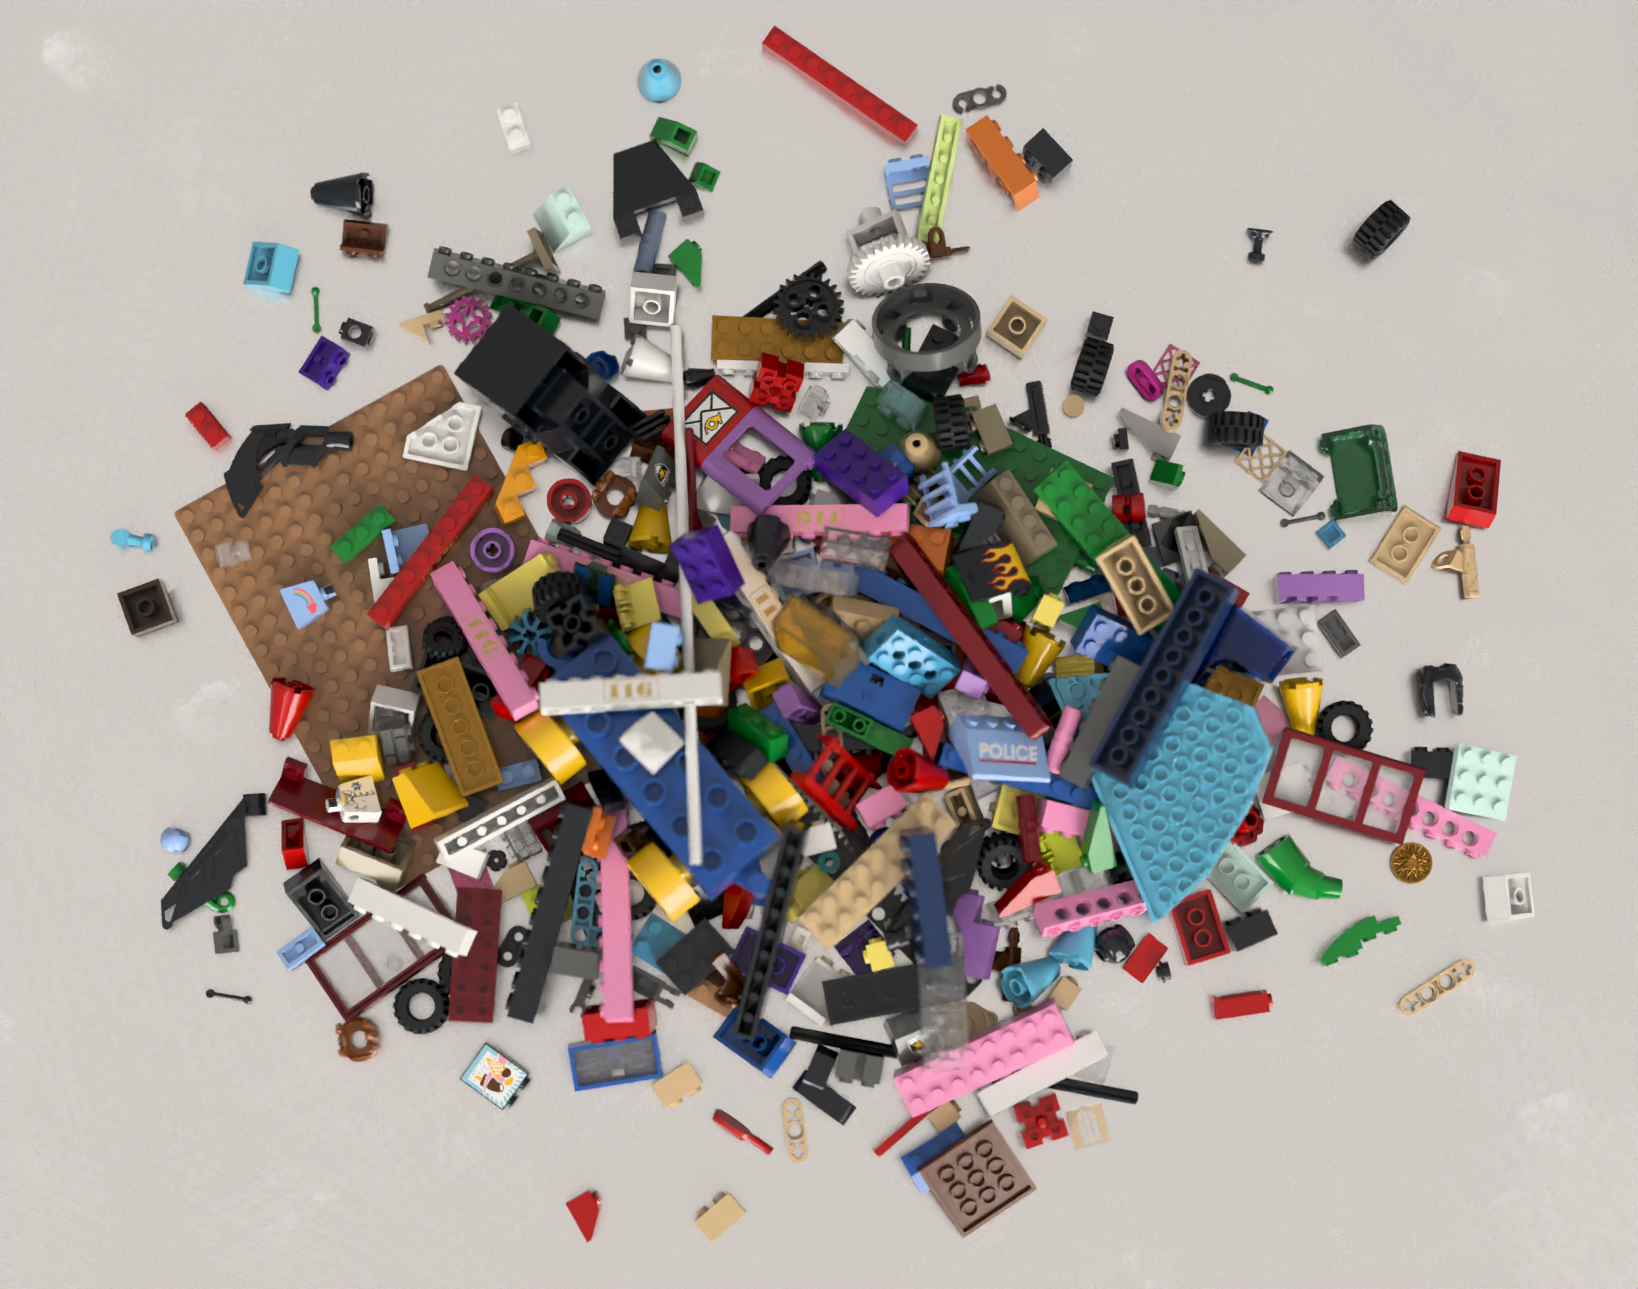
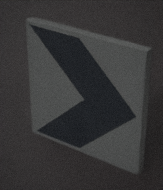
[1151,510,1204,566]

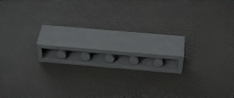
[1059,655,1142,788]

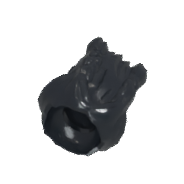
[1419,663,1464,718]

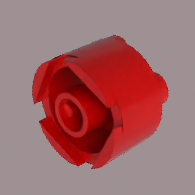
[547,478,592,525]

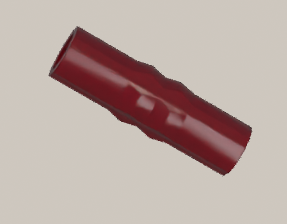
[1016,794,1042,864]

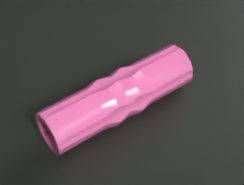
[1046,705,1083,774]

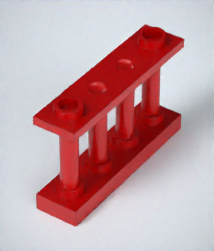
[790,733,883,831]

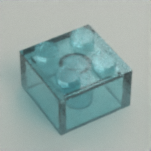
[876,379,929,431]

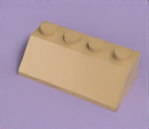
[1095,534,1174,635]

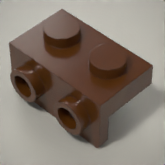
[340,219,388,257]

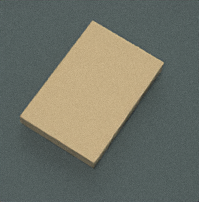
[1369,505,1441,584]

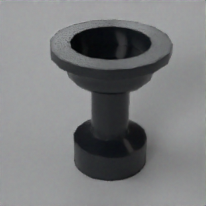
[1247,228,1273,261]

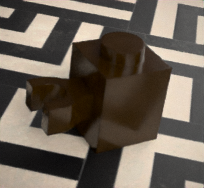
[613,821,655,858]

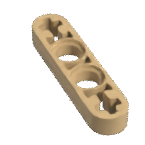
[1160,350,1192,433]
[1399,959,1475,1015]

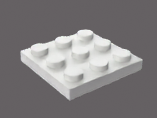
[1248,604,1323,678]

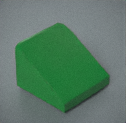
[688,162,720,192]

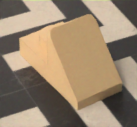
[399,310,446,344]

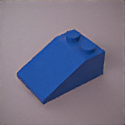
[713,1006,796,1079]

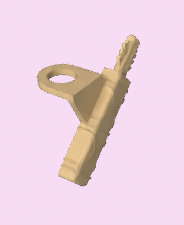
[1433,524,1480,598]

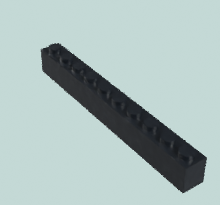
[732,819,811,1041]

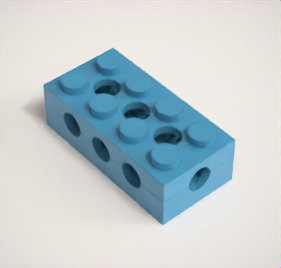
[863,614,961,699]

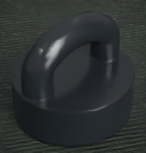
[501,427,523,450]

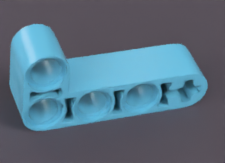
[570,859,603,947]

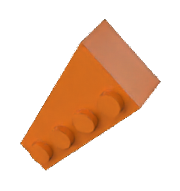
[965,115,1039,211]

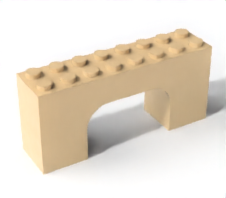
[798,793,957,951]

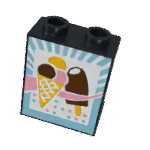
[460,1042,530,1110]

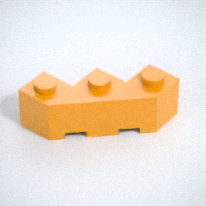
[493,441,547,528]

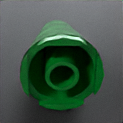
[799,422,843,482]

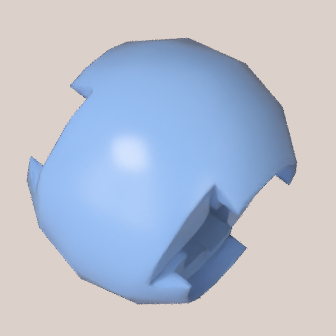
[160,827,189,853]

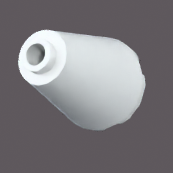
[621,334,684,383]

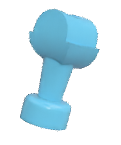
[110,528,154,551]

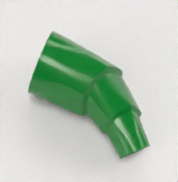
[1255,834,1343,900]

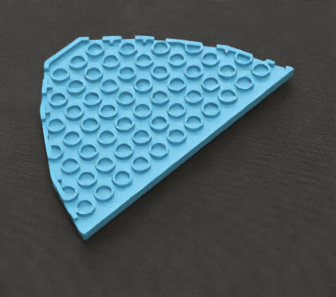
[1048,673,1273,923]

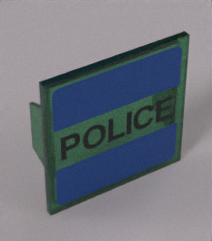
[573,561,617,609]

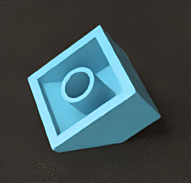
[243,242,299,293]

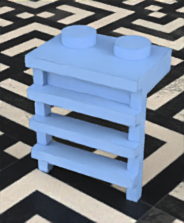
[884,154,930,211]
[937,445,997,504]
[918,462,978,529]

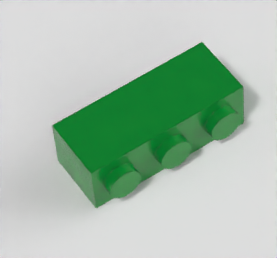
[330,503,397,565]
[728,703,788,763]

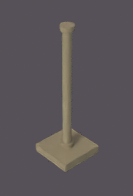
[423,227,561,314]

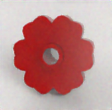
[1229,804,1264,847]

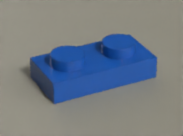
[1063,574,1112,604]

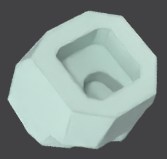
[545,518,582,548]

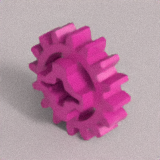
[445,295,493,343]

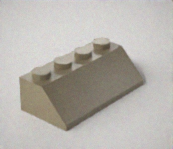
[972,470,1057,568]

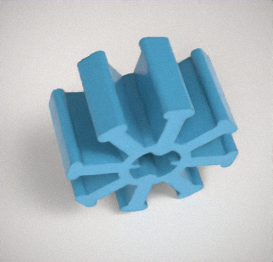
[508,608,554,656]

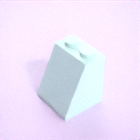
[533,185,592,253]

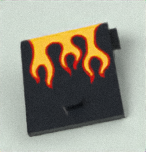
[952,539,1033,604]

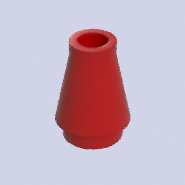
[957,363,991,387]

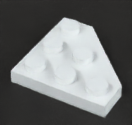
[403,402,482,471]

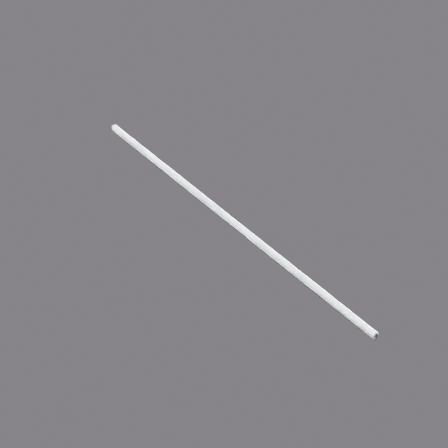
[670,325,702,865]

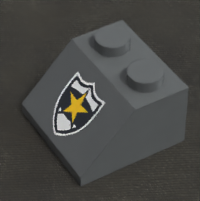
[635,445,676,512]
[884,1007,942,1067]

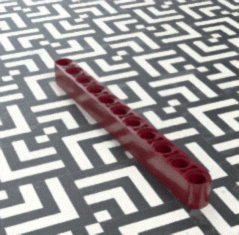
[889,533,1052,741]

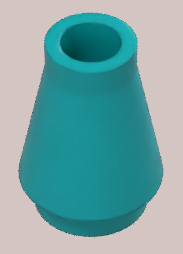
[818,851,840,873]

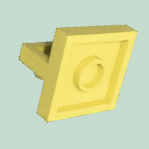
[988,784,1045,836]

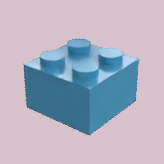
[632,913,686,974]

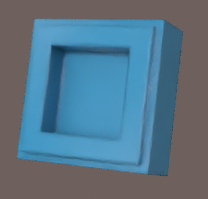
[1315,519,1346,550]

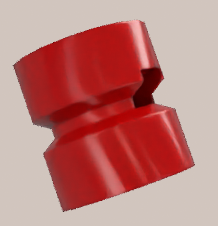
[1112,493,1146,523]

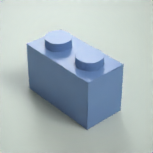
[497,759,543,792]

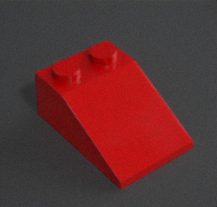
[1446,451,1501,528]

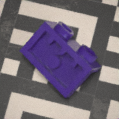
[298,335,350,390]

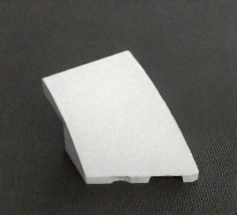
[697,474,760,515]

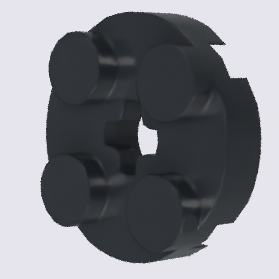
[1187,373,1231,418]

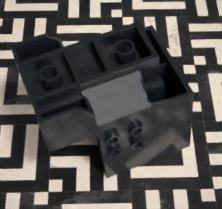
[454,304,648,486]

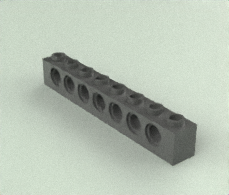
[427,246,606,320]

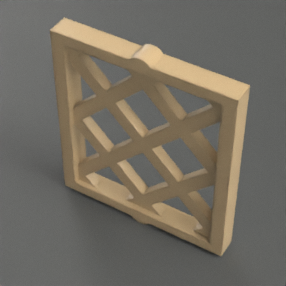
[1234,434,1287,483]

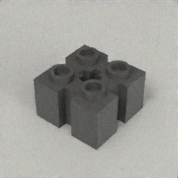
[835,1048,885,1088]

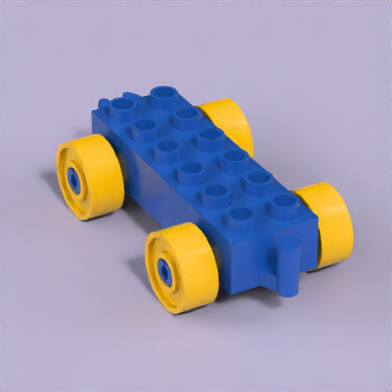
[513,623,809,922]

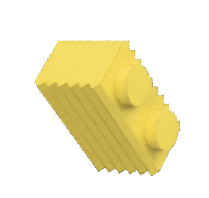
[1055,655,1104,679]

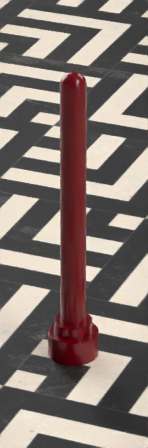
[685,427,703,532]

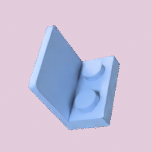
[382,524,429,576]

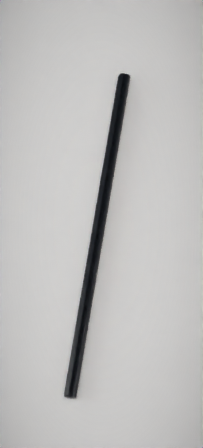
[790,1026,1139,1105]

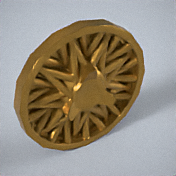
[1391,842,1433,884]

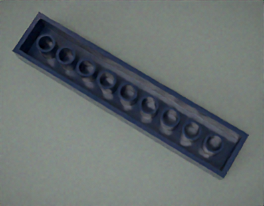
[1088,567,1240,789]

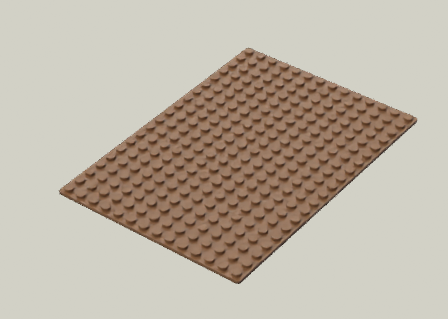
[175,365,602,892]

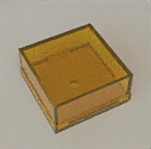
[771,592,860,689]

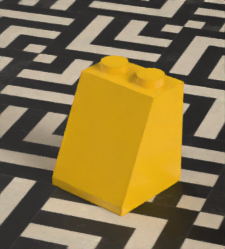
[330,735,386,784]
[392,761,469,828]

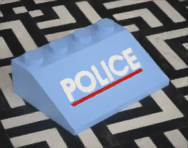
[948,714,1050,782]

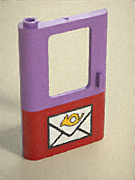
[661,375,816,516]

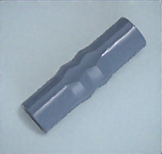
[633,209,667,274]

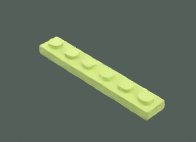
[916,114,962,244]

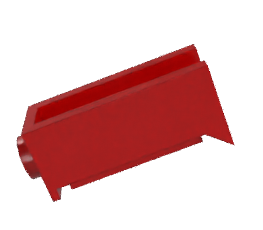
[1211,989,1273,1020]

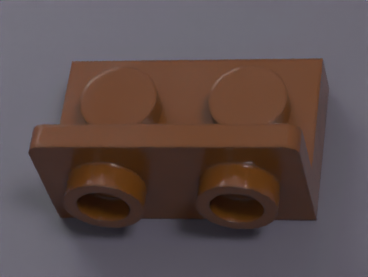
[629,434,675,464]

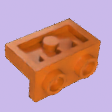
[582,807,617,860]

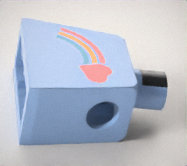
[280,580,337,629]

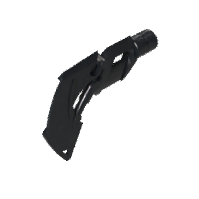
[224,423,354,518]

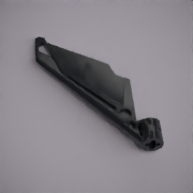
[161,793,267,930]
[883,818,991,952]

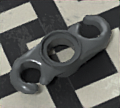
[953,84,1007,112]

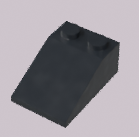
[283,858,360,941]

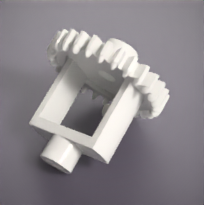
[847,207,930,297]

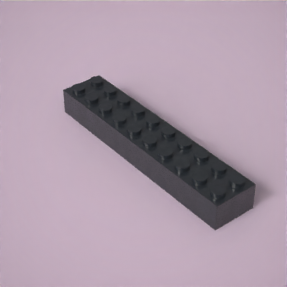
[505,797,595,1024]

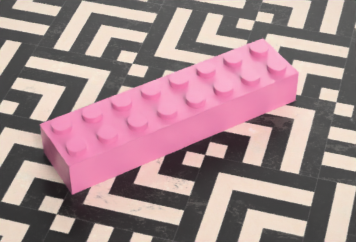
[893,998,1074,1118]

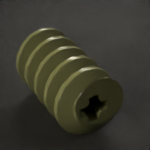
[901,468,939,514]

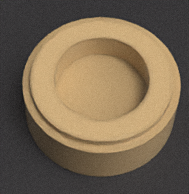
[1062,395,1085,417]

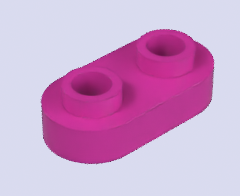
[1127,360,1164,401]

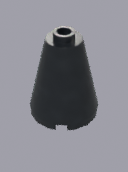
[310,172,374,216]
[746,514,791,572]

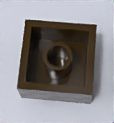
[117,578,177,637]

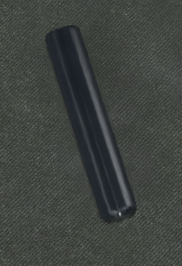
[557,528,620,562]

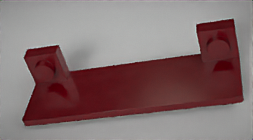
[268,756,407,852]
[448,887,502,1023]

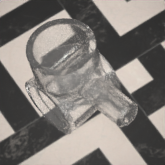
[214,538,252,568]

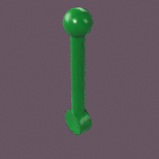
[311,287,322,333]
[1230,373,1274,394]

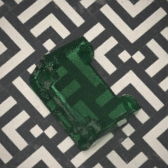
[1320,424,1398,521]

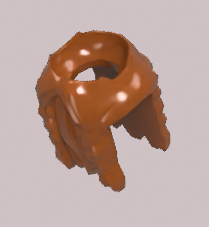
[591,470,638,518]
[335,1017,380,1062]

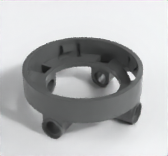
[872,283,982,383]

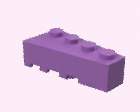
[1273,570,1365,604]

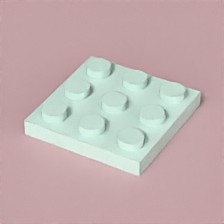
[1444,743,1517,821]

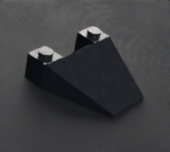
[613,139,704,243]
[599,517,680,610]

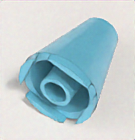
[638,58,681,101]
[1049,910,1098,971]
[1000,957,1061,1008]

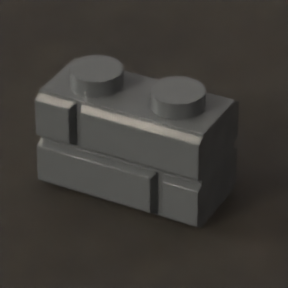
[378,714,416,765]

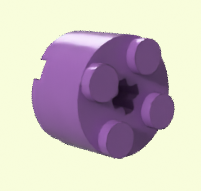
[470,528,516,574]

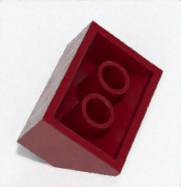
[527,781,597,853]

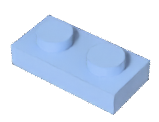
[276,926,326,971]

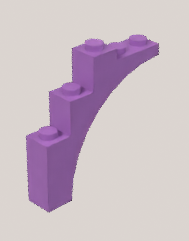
[954,889,1000,980]

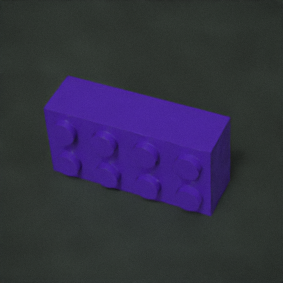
[813,428,909,517]

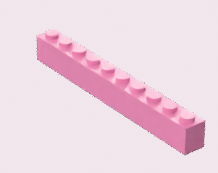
[596,797,634,1023]

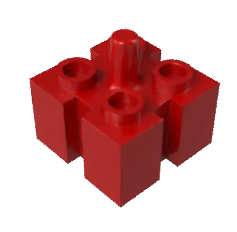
[748,352,804,413]
[1012,1092,1069,1149]

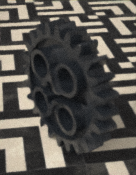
[773,272,844,342]

